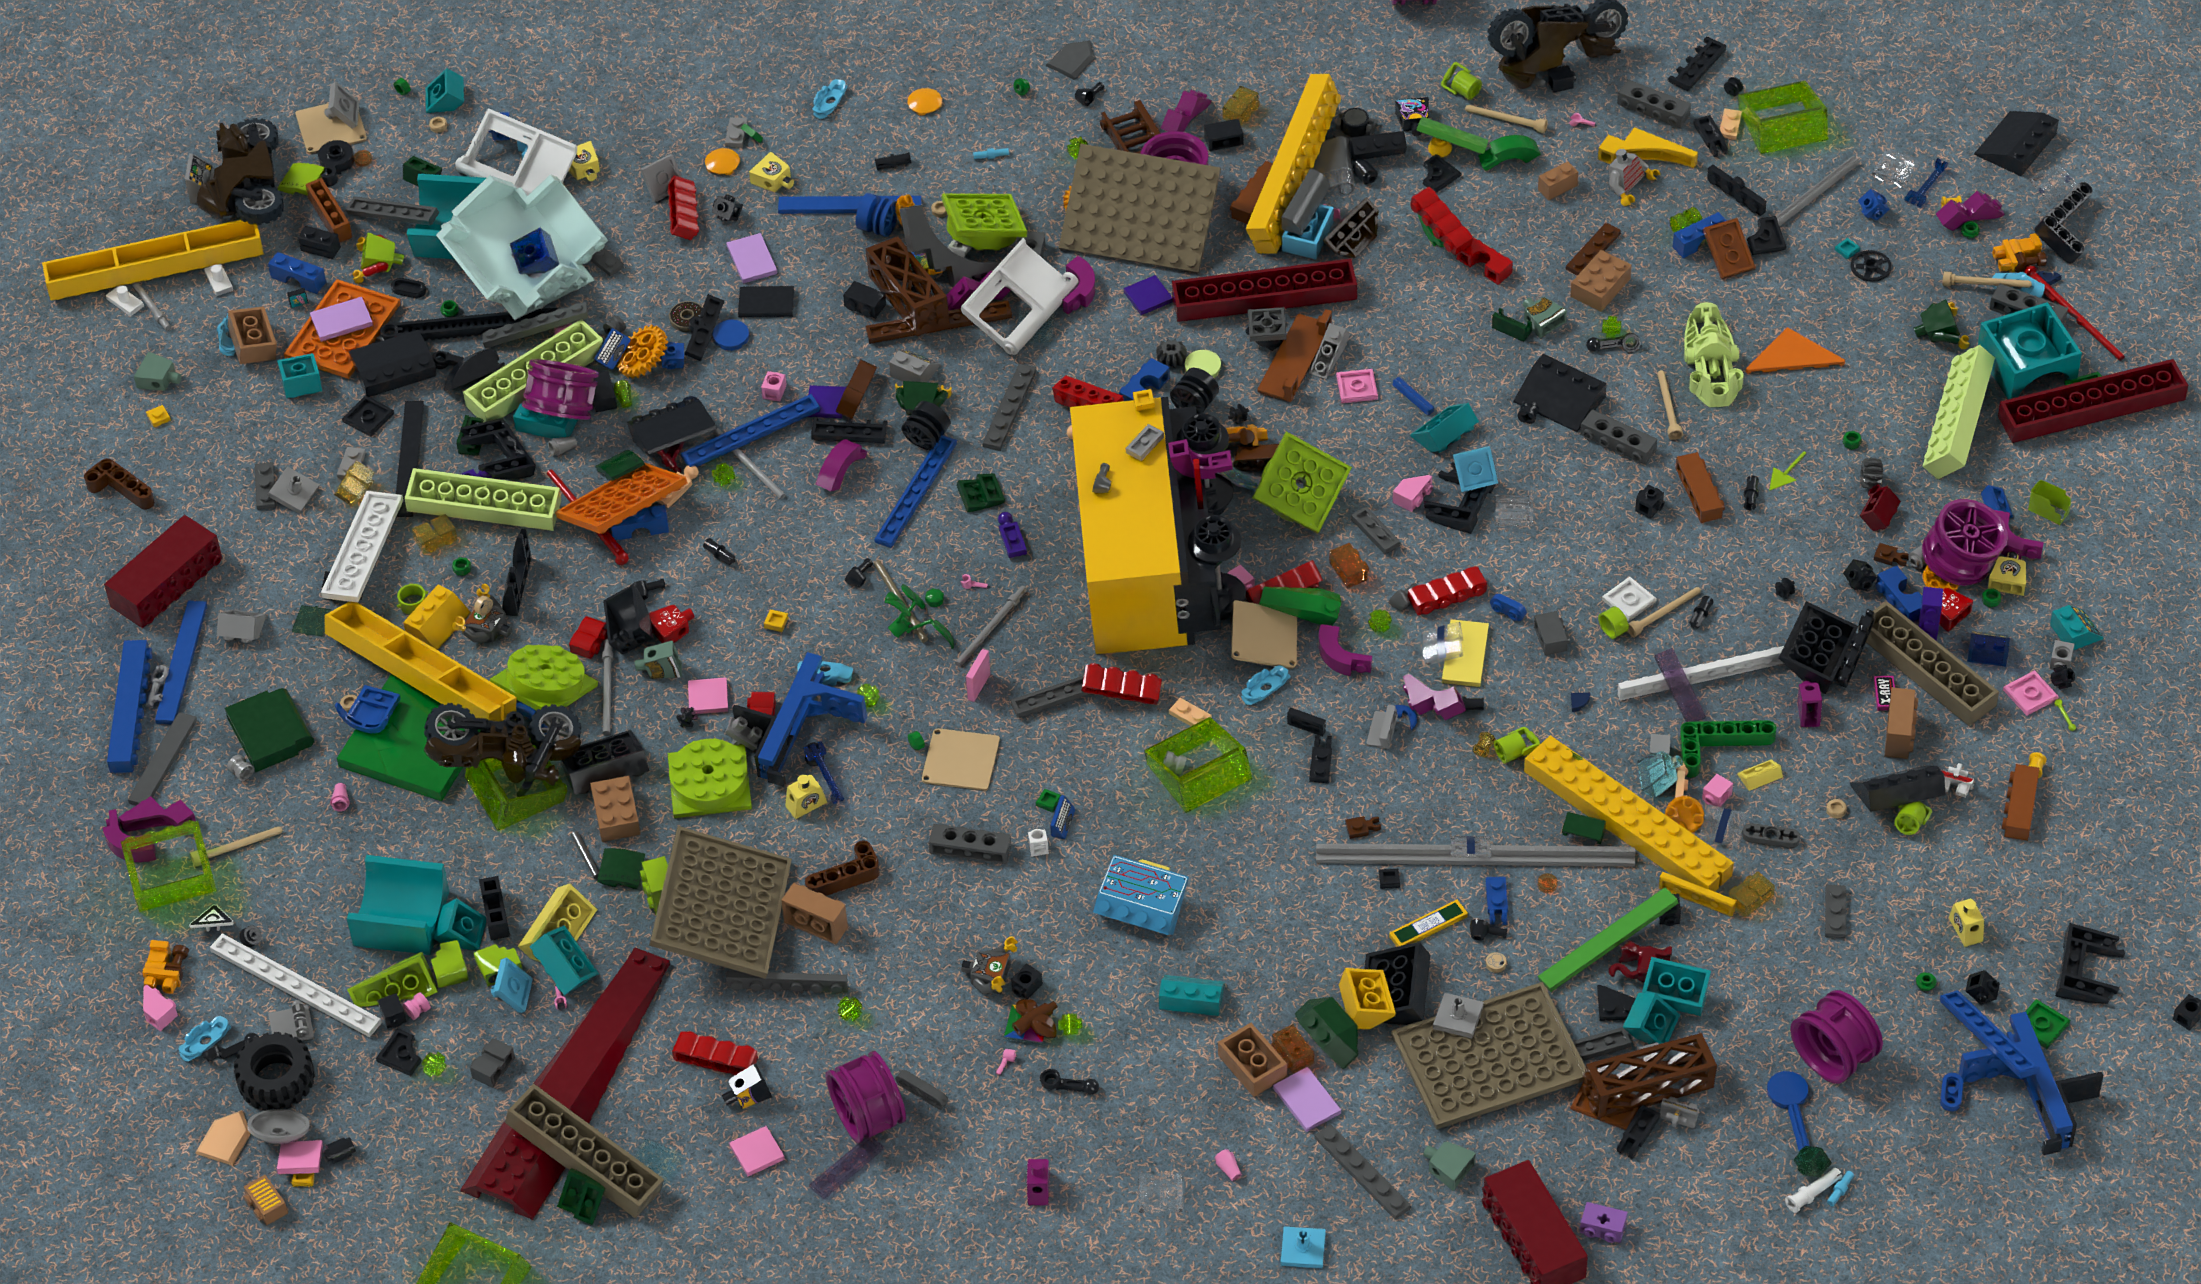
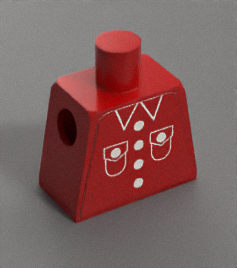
[1939,588,1973,632]
[649,605,695,643]

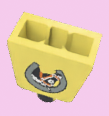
[568,141,600,181]
[749,152,794,192]
[1988,552,2026,596]
[785,775,827,819]
[1949,899,1984,947]

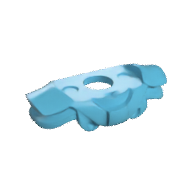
[812,79,848,119]
[1993,272,2045,298]
[217,314,236,356]
[797,661,853,686]
[1241,665,1291,705]
[179,1016,232,1061]

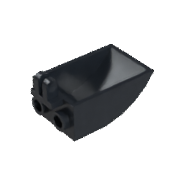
[444,348,505,391]
[603,584,653,654]

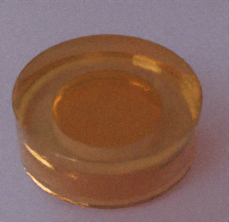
[354,150,372,167]
[1537,873,1558,893]

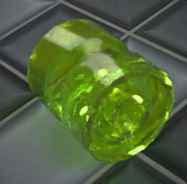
[1669,207,1703,233]

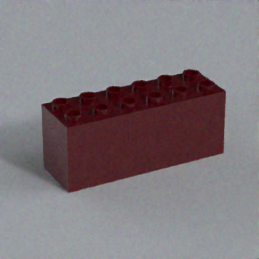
[104,515,223,628]
[1481,1160,1588,1284]

